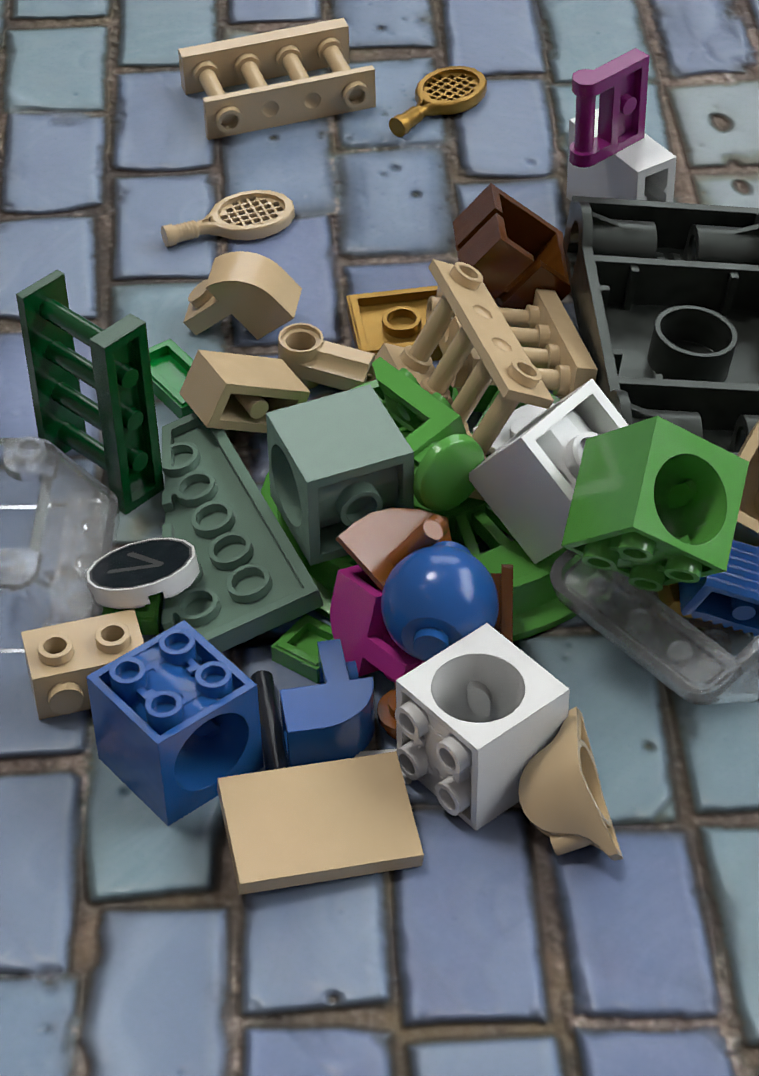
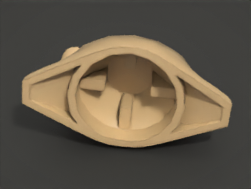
[518,706,623,861]

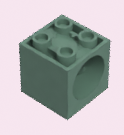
[266,384,414,566]

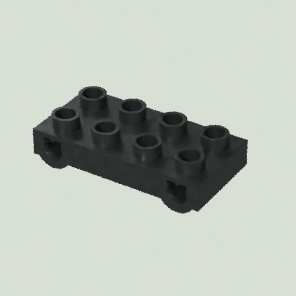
[563,196,759,455]

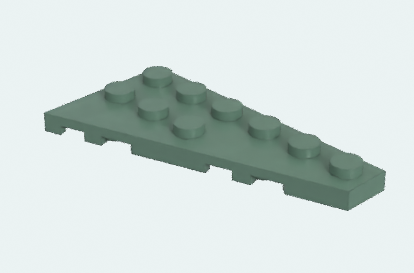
[162,412,324,652]

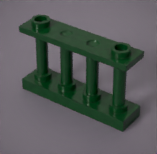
[16,270,165,515]

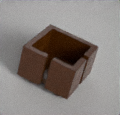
[453,183,571,310]

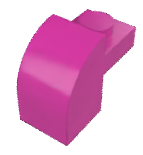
[330,565,425,683]

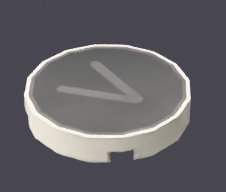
[87,537,200,609]

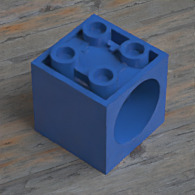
[86,620,264,826]

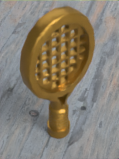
[389,66,487,137]

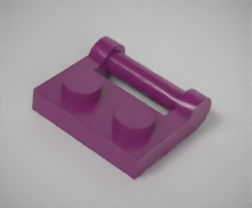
[569,48,650,168]

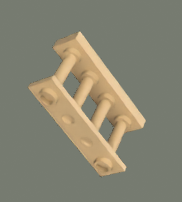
[178,18,376,140]
[374,259,554,501]
[426,285,598,399]

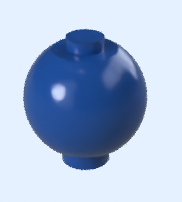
[381,541,499,662]

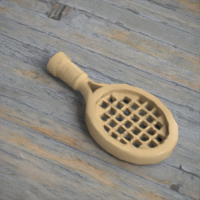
[161,190,295,247]

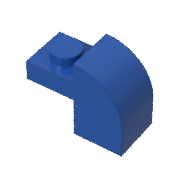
[279,639,375,767]

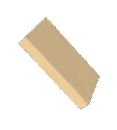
[217,751,424,895]

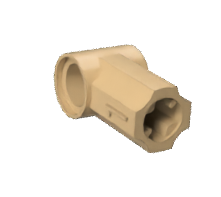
[278,323,376,391]

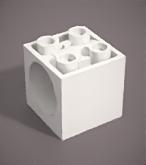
[469,379,628,564]
[395,623,570,831]

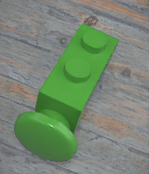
[372,357,485,512]

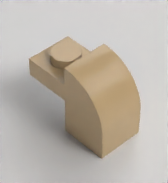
[183,251,302,340]

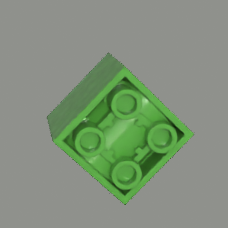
[561,416,749,591]

